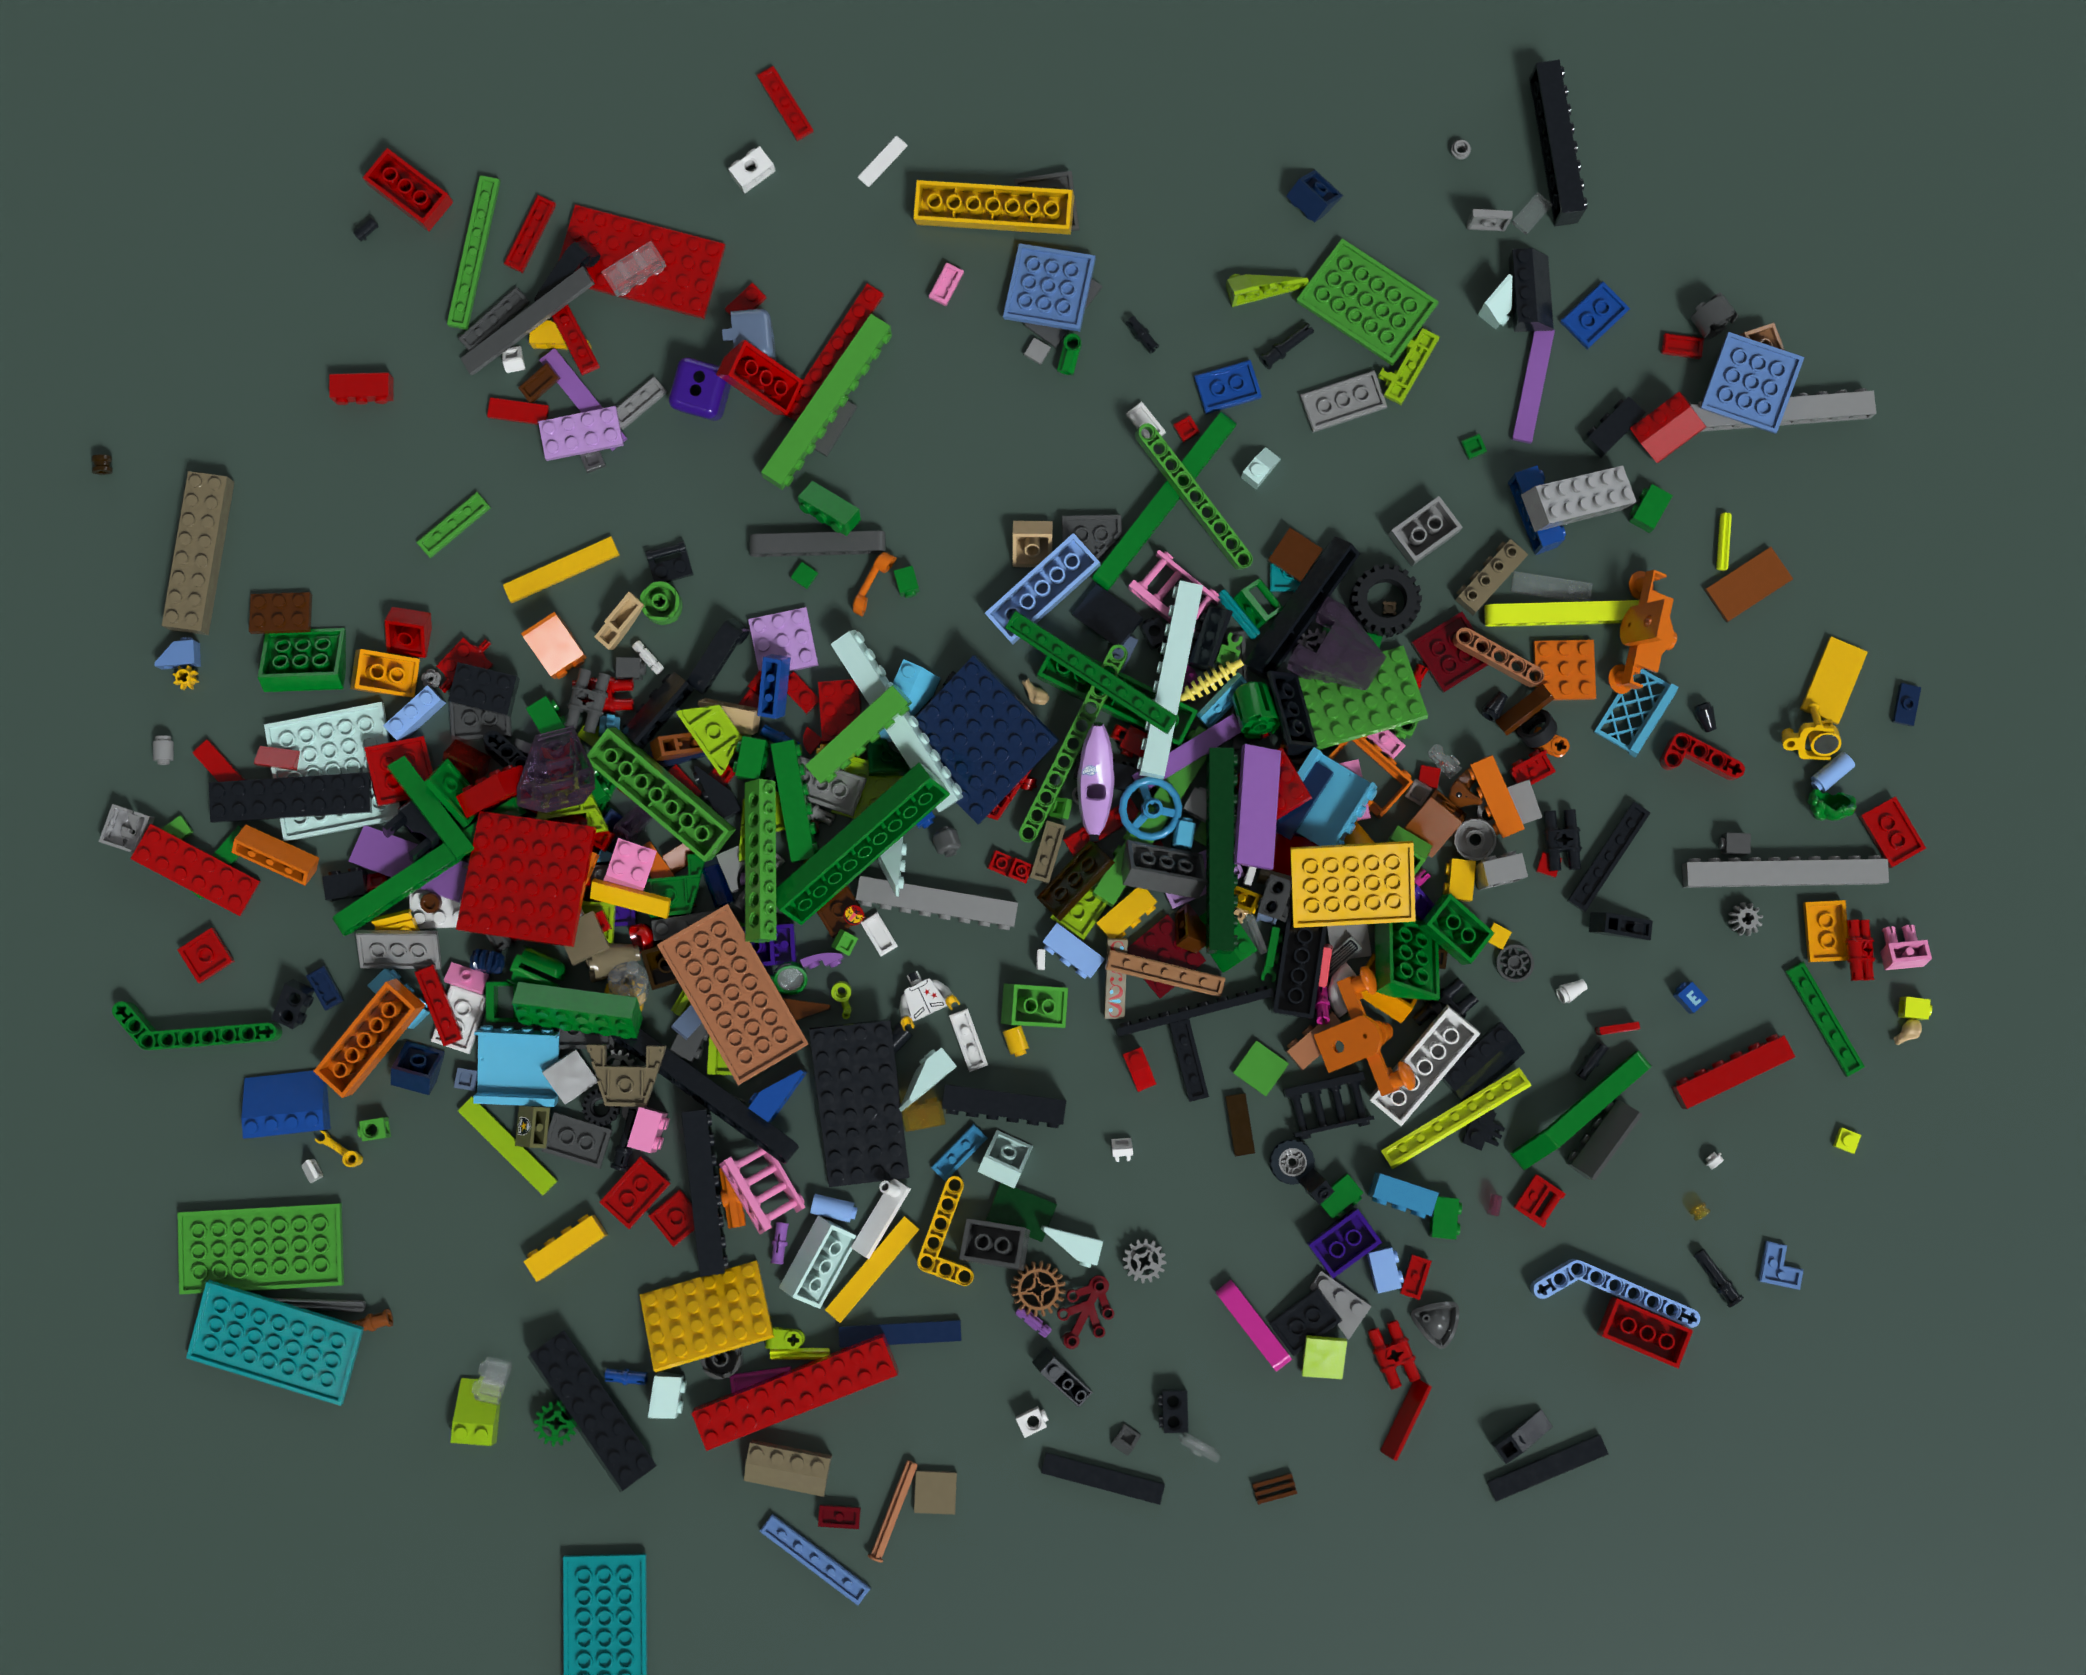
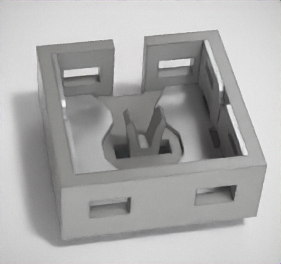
[98,804,155,853]

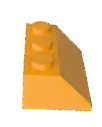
[1359,953,1417,1023]

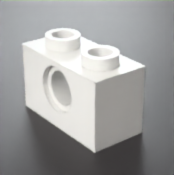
[729,146,776,194]

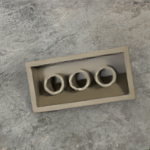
[744,1440,832,1497]

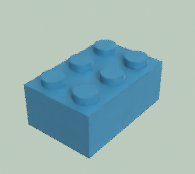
[1368,1172,1439,1218]

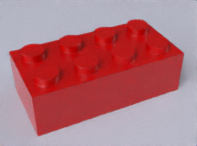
[363,148,453,232]
[1597,1296,1693,1369]

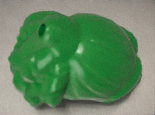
[1807,789,1857,821]

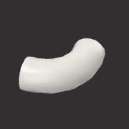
[1328,962,1357,1018]

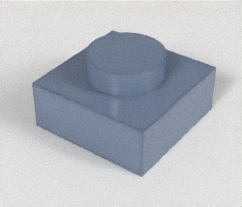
[454,1068,478,1091]

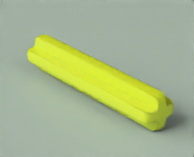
[1716,512,1732,571]
[770,1348,830,1360]

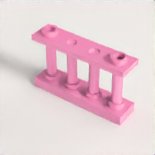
[1128,550,1220,634]
[719,1145,806,1235]

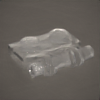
[1428,744,1462,779]

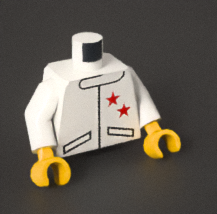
[899,971,960,1031]

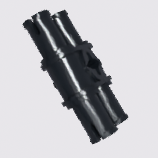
[1543,809,1582,871]
[1412,977,1479,1026]

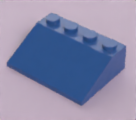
[241,1070,331,1139]

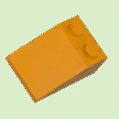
[350,649,420,698]

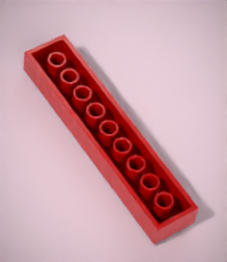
[691,1333,899,1451]

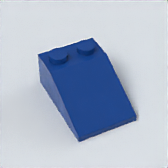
[748,1070,808,1122]

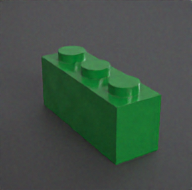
[798,481,861,536]

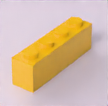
[523,1214,608,1282]

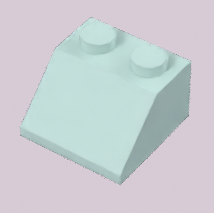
[978,1130,1033,1188]
[648,1372,687,1419]

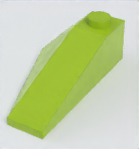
[1226,274,1309,307]

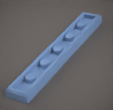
[760,1513,871,1605]

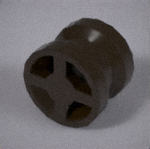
[91,454,113,475]

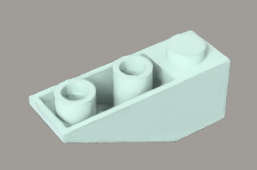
[878,836,907,897]

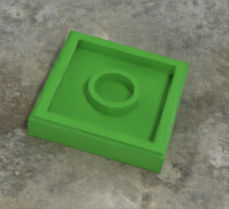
[1233,1040,1289,1097]

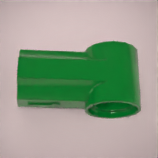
[1057,333,1081,375]

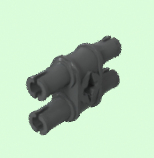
[564,668,611,734]

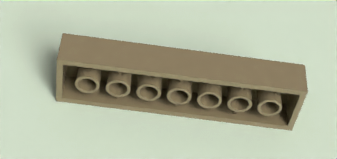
[162,471,234,635]

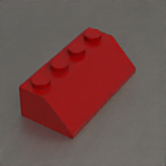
[716,340,804,415]

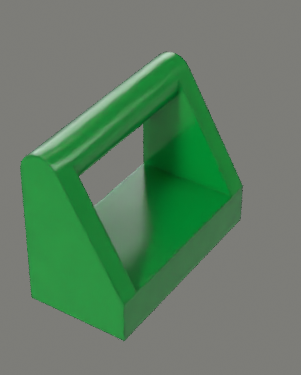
[1233,578,1283,629]
[486,982,518,1023]

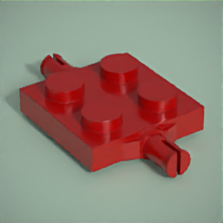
[436,637,493,693]

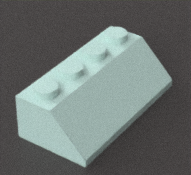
[779,1216,857,1309]

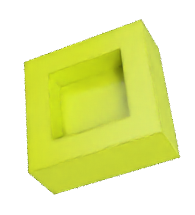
[1833,1127,1861,1154]

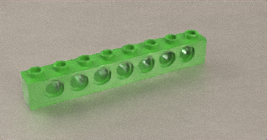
[745,779,777,943]

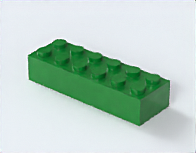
[512,982,643,1039]

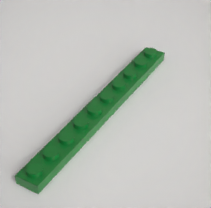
[1005,611,1178,734]

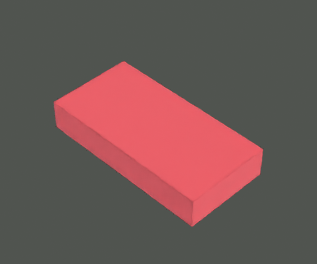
[1319,944,1333,988]

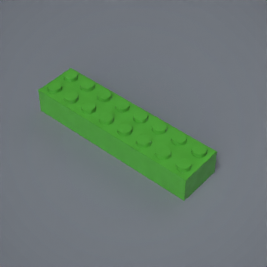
[584,727,736,862]

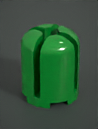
[1232,681,1280,739]
[507,945,566,987]

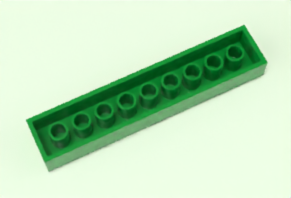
[776,762,950,925]

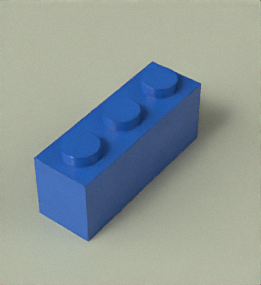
[757,654,791,719]

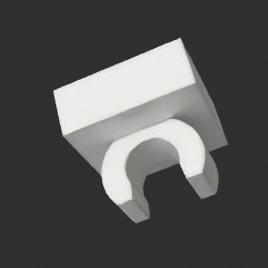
[1111,1138,1133,1162]

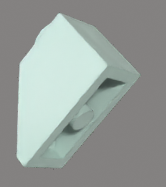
[1241,447,1281,490]

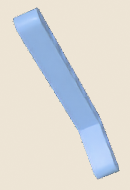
[1530,1259,1701,1328]

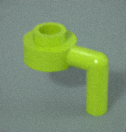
[831,981,852,1019]

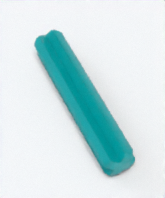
[1218,589,1261,640]

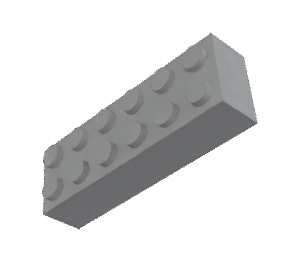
[1521,466,1637,532]

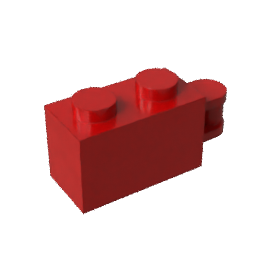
[1109,724,1148,759]

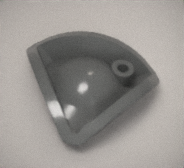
[1411,1302,1459,1349]

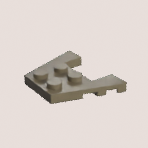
[586,1044,666,1107]

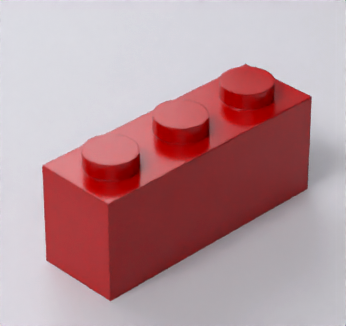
[329,373,394,405]

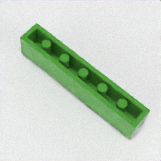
[805,685,912,784]

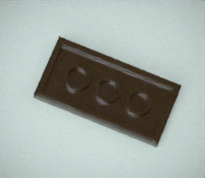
[1036,841,1115,921]

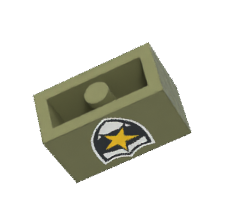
[515,1106,550,1148]

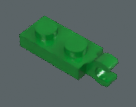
[1260,926,1283,983]

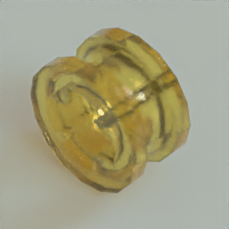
[1689,1202,1710,1221]

